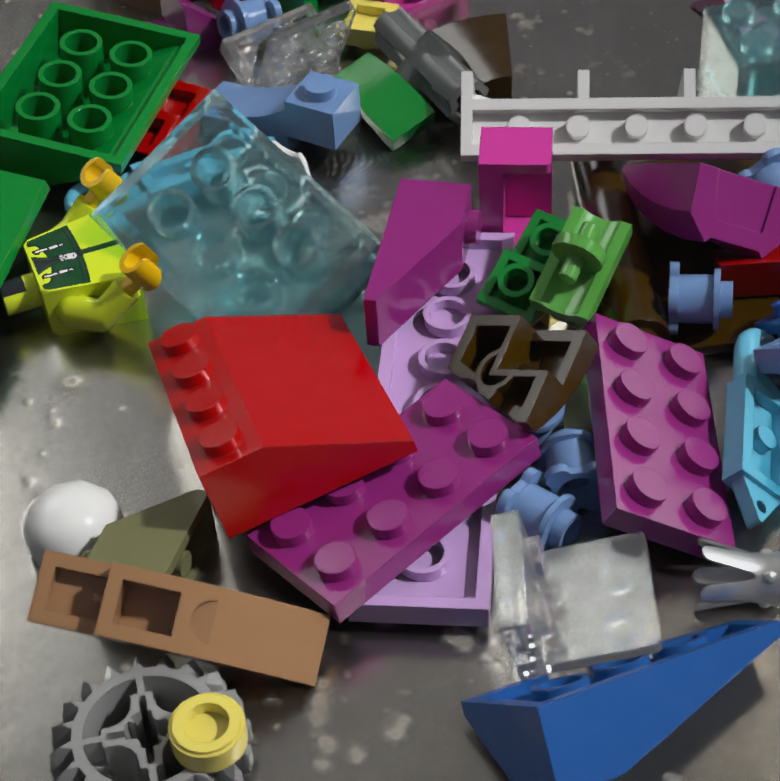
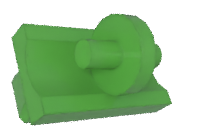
[529,206,633,328]

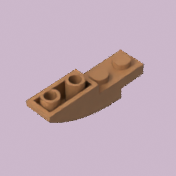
[27,549,331,687]

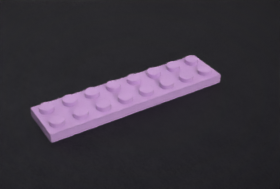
[348,232,515,627]

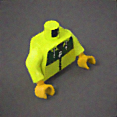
[0,157,162,335]

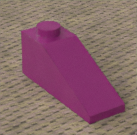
[363,178,482,346]

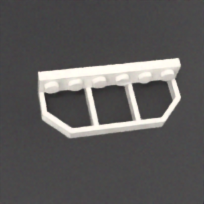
[461,68,780,162]

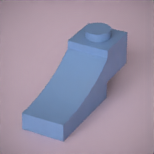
[196,71,362,151]

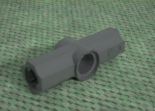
[373,7,489,125]

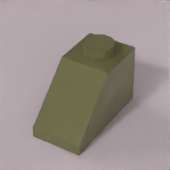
[81,489,217,580]

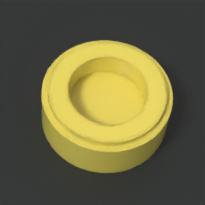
[168,693,248,773]

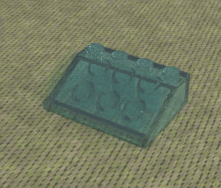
[89,89,381,320]

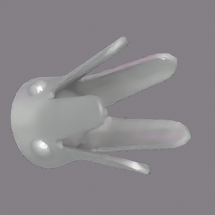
[692,538,780,611]

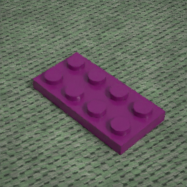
[582,313,736,560]
[246,379,541,623]

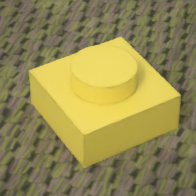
[334,0,399,50]

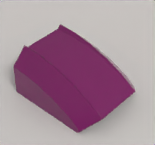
[622,162,780,259]

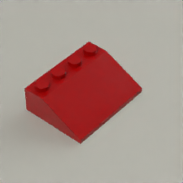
[147,314,418,539]

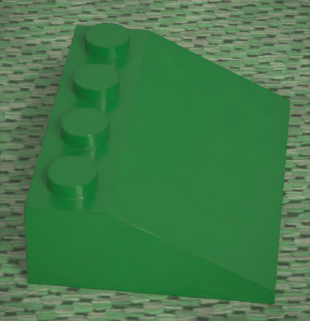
[0,1,200,186]

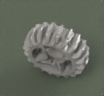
[49,654,253,781]

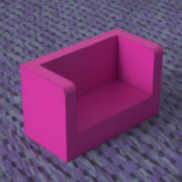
[478,127,553,246]

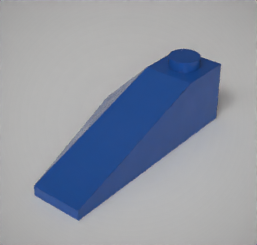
[460,620,780,781]

